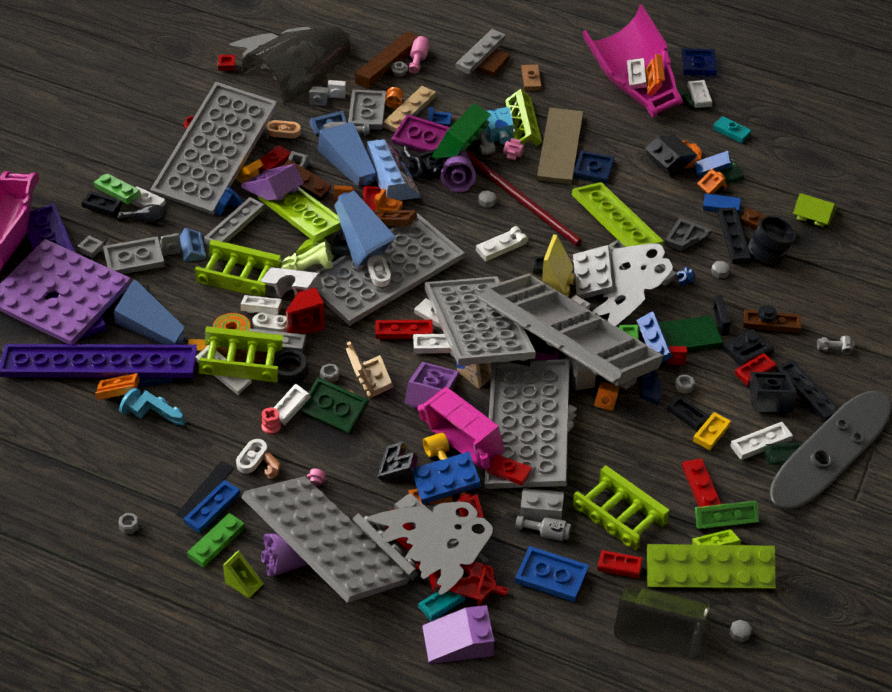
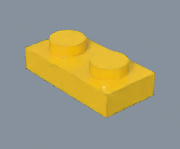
[693,412,731,450]

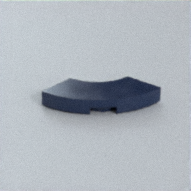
[637,370,662,405]

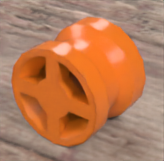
[385,87,403,109]

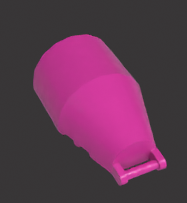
[583,4,683,118]
[0,171,39,272]

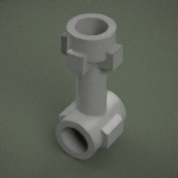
[475,130,495,155]
[817,336,855,355]

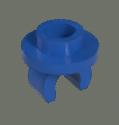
[677,266,696,286]

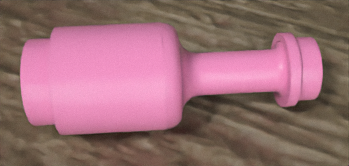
[409,36,430,74]

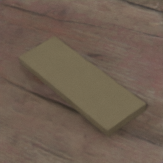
[537,108,583,184]

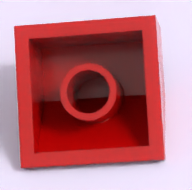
[286,287,325,335]

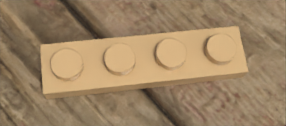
[383,86,436,133]

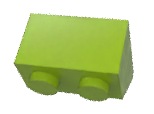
[793,193,838,227]

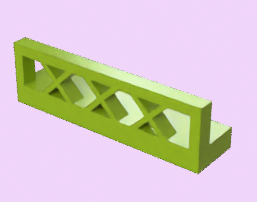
[505,89,542,146]

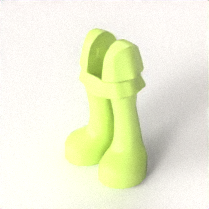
[281,242,333,271]

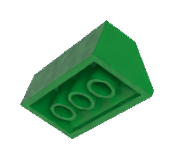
[432,103,491,158]

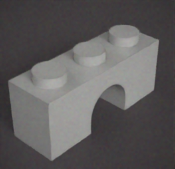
[260,267,323,298]

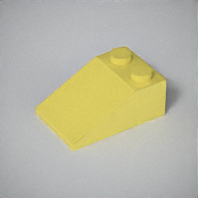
[542,234,575,297]

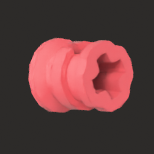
[261,407,281,434]

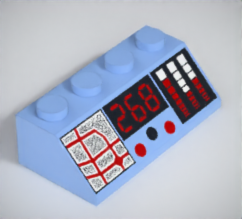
[367,139,420,200]

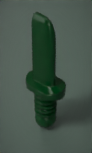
[676,84,695,107]

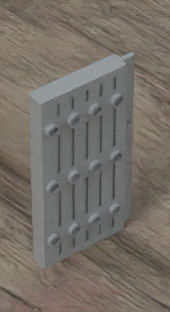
[476,273,663,386]

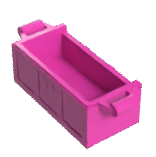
[417,387,505,470]

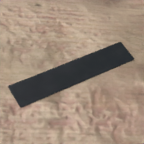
[176,461,234,519]

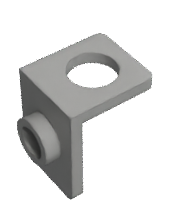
[160,233,181,256]

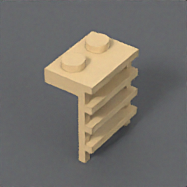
[346,341,394,398]

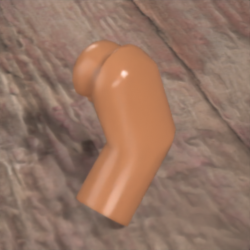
[263,452,281,478]

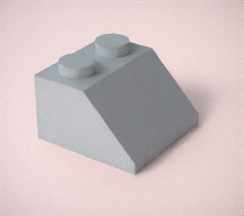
[520,488,564,522]

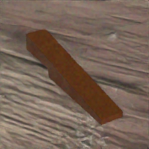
[355,31,420,89]

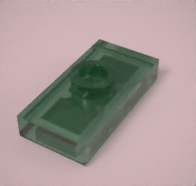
[718,157,744,184]
[764,442,803,465]

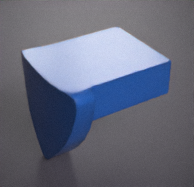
[428,107,451,127]
[215,187,243,216]

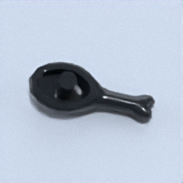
[401,145,425,178]
[117,204,166,223]

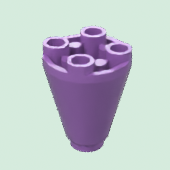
[261,533,309,576]

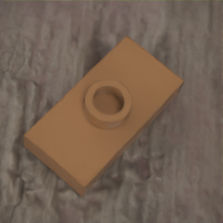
[521,65,541,91]

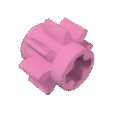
[503,138,524,161]

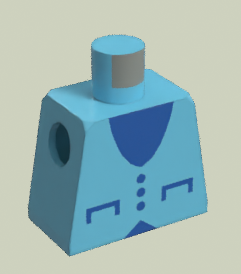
[484,107,514,144]

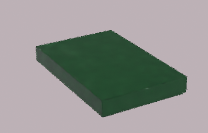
[659,315,723,352]
[299,377,369,435]

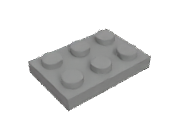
[348,89,386,130]
[103,236,165,274]
[573,245,614,299]

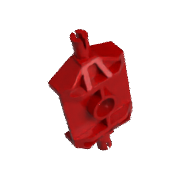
[415,561,508,606]

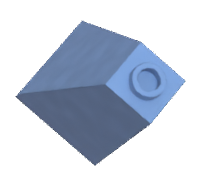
[318,122,376,186]
[335,191,396,268]
[114,280,186,345]

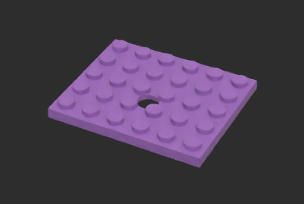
[0,239,132,344]

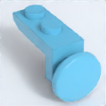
[119,388,186,426]

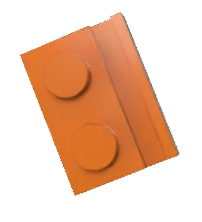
[645,54,665,96]
[95,373,140,400]

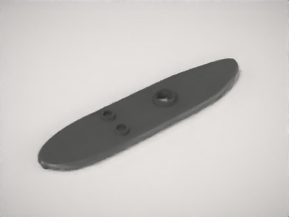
[770,391,892,510]

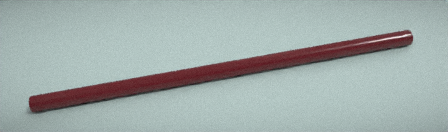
[466,150,582,247]

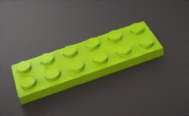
[571,182,664,250]
[258,187,342,242]
[647,544,776,589]

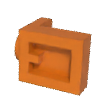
[697,169,727,194]
[374,189,403,210]
[594,381,619,411]

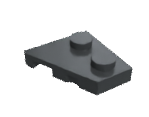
[665,218,711,251]

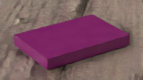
[391,114,450,153]

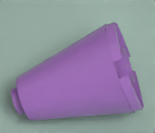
[441,151,476,193]

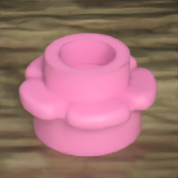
[307,469,327,486]

